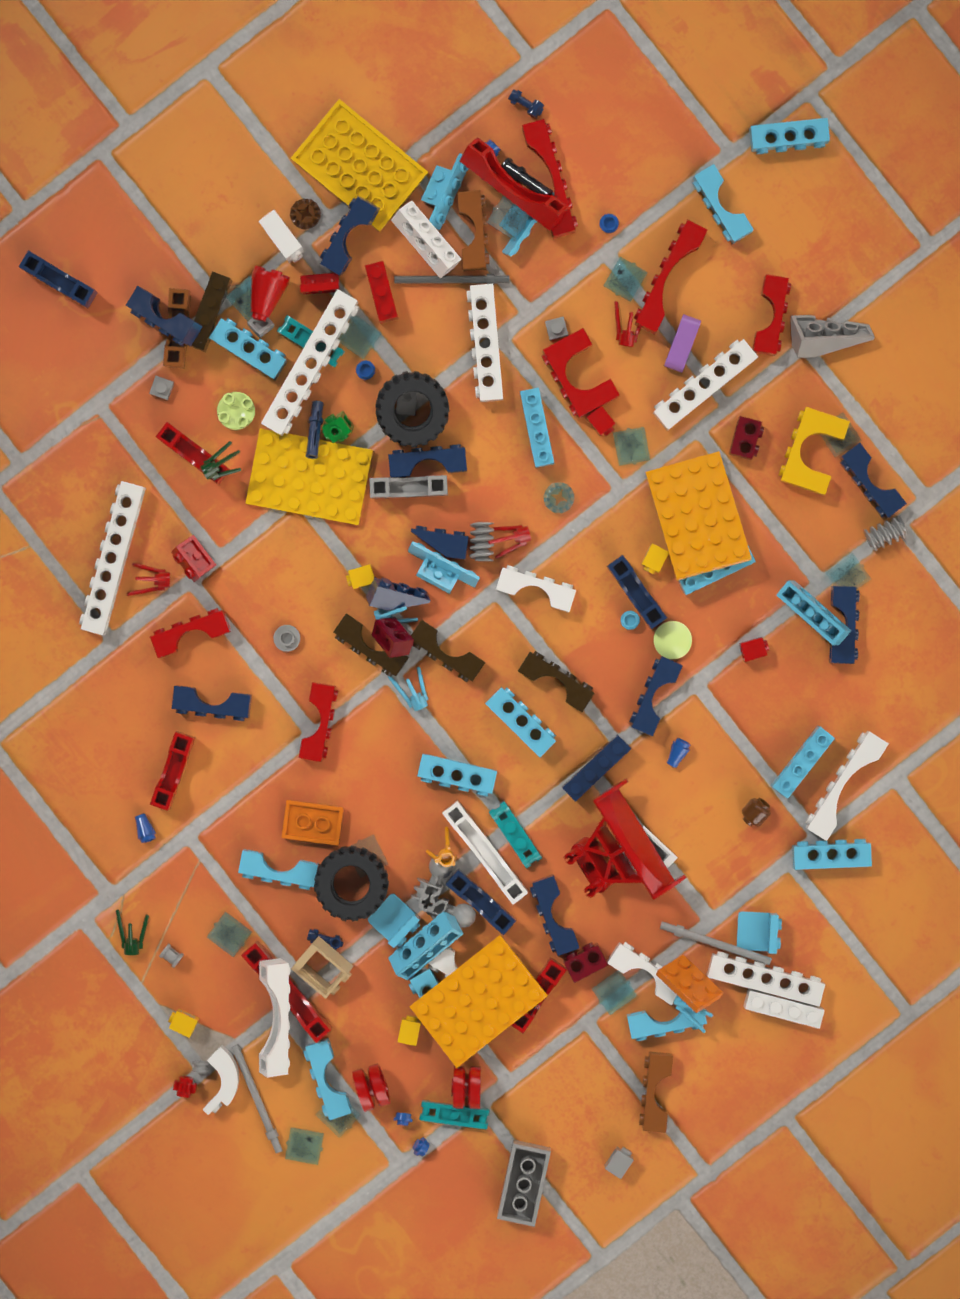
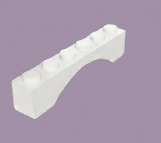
[805,731,889,841]
[442,800,528,904]
[259,958,290,1078]

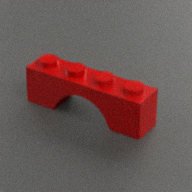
[752,274,791,356]
[155,422,230,484]
[150,608,231,658]
[298,682,338,762]
[150,731,196,811]
[511,957,567,1034]

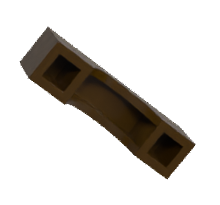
[186,271,232,352]
[333,613,410,677]
[411,620,485,682]
[518,651,595,712]

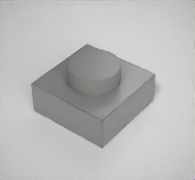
[545,316,568,340]
[247,318,275,338]
[149,376,175,400]

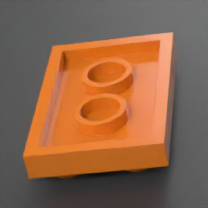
[281,800,344,846]
[656,955,724,1013]

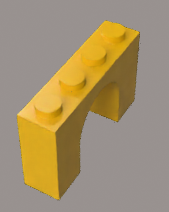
[778,407,850,496]

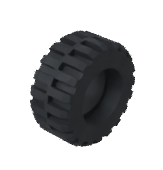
[376,371,450,447]
[314,846,389,921]

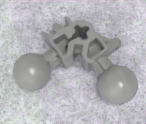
[411,855,476,928]

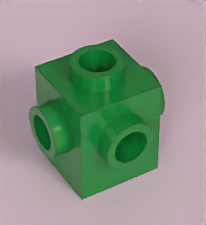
[322,411,354,443]

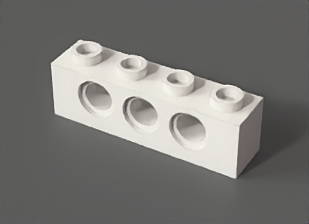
[391,201,461,279]

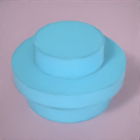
[621,611,640,630]

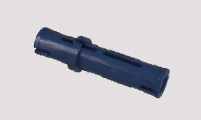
[306,401,324,459]

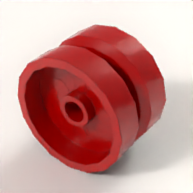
[352,1063,391,1112]
[451,1066,481,1109]

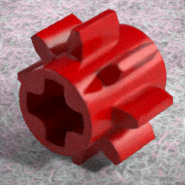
[173,1076,197,1098]

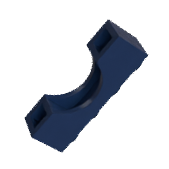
[320,196,380,276]
[19,250,98,308]
[126,286,203,346]
[840,443,907,518]
[388,444,467,478]
[606,555,667,629]
[829,586,860,664]
[629,656,683,736]
[171,685,252,721]
[562,734,631,802]
[446,868,516,936]
[530,874,579,956]

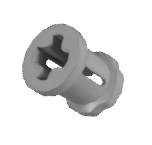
[159,944,184,968]

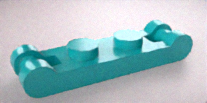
[277,315,345,368]
[489,801,542,869]
[419,1100,490,1129]

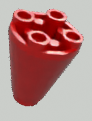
[250,265,290,322]

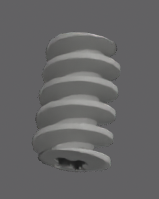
[864,515,907,551]
[470,522,494,561]

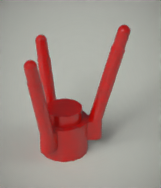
[614,301,641,347]
[488,525,531,559]
[126,563,170,596]

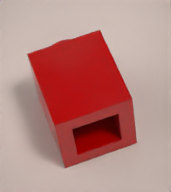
[586,406,616,437]
[739,637,770,662]

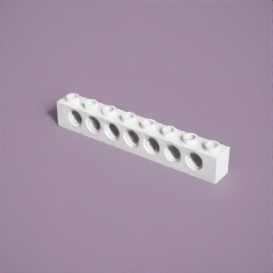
[261,289,359,436]
[79,481,146,635]

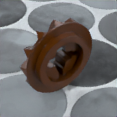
[290,198,321,229]

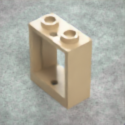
[291,936,353,999]

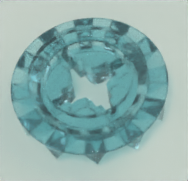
[544,482,574,513]

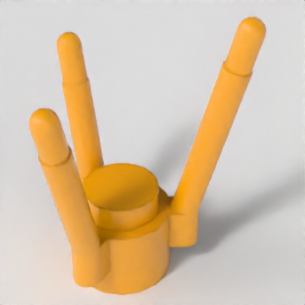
[426,827,457,867]

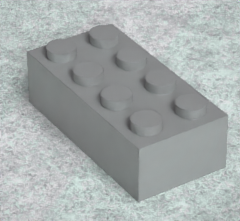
[497,1139,551,1227]

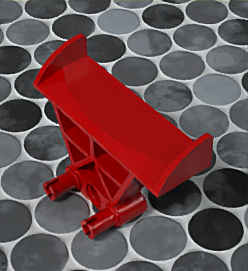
[564,779,687,900]

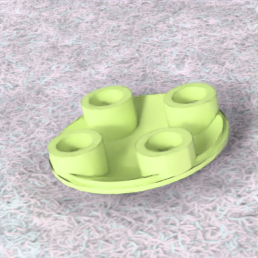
[217,392,255,430]
[654,621,692,659]

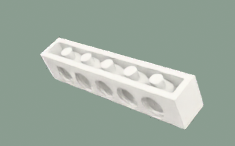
[467,284,503,402]
[653,339,758,431]
[707,951,825,1007]

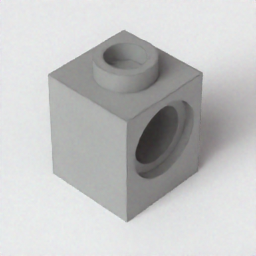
[604,1147,634,1179]

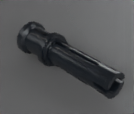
[501,158,553,195]

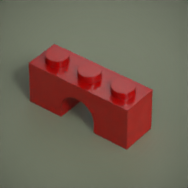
[365,261,399,324]

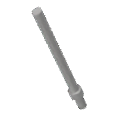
[660,921,772,965]
[231,1044,283,1153]

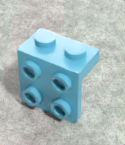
[368,893,420,948]
[737,911,782,954]

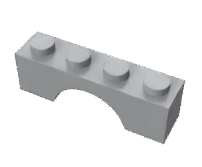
[370,475,448,499]

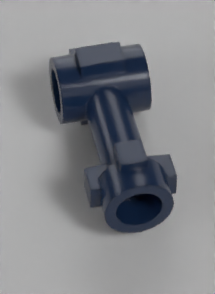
[508,89,544,119]
[307,929,344,950]

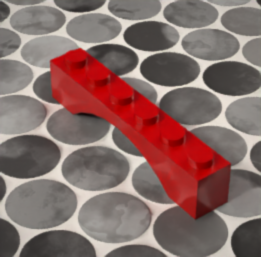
[522,119,578,239]
[460,137,568,231]
[634,219,708,335]
[241,940,332,1043]

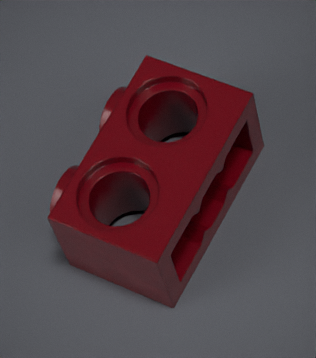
[729,416,764,460]
[371,617,414,658]
[563,942,608,983]

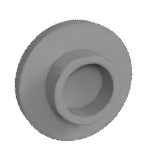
[273,625,300,652]

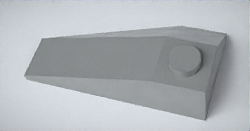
[790,315,875,358]

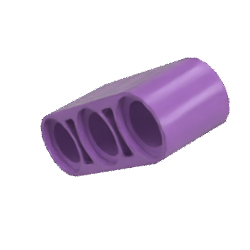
[664,314,701,373]

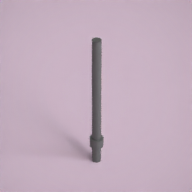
[394,274,510,285]

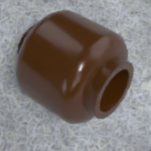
[742,797,770,826]

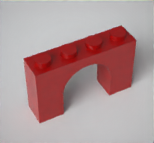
[541,328,620,419]

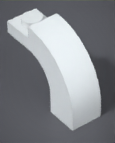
[203,1045,239,1115]

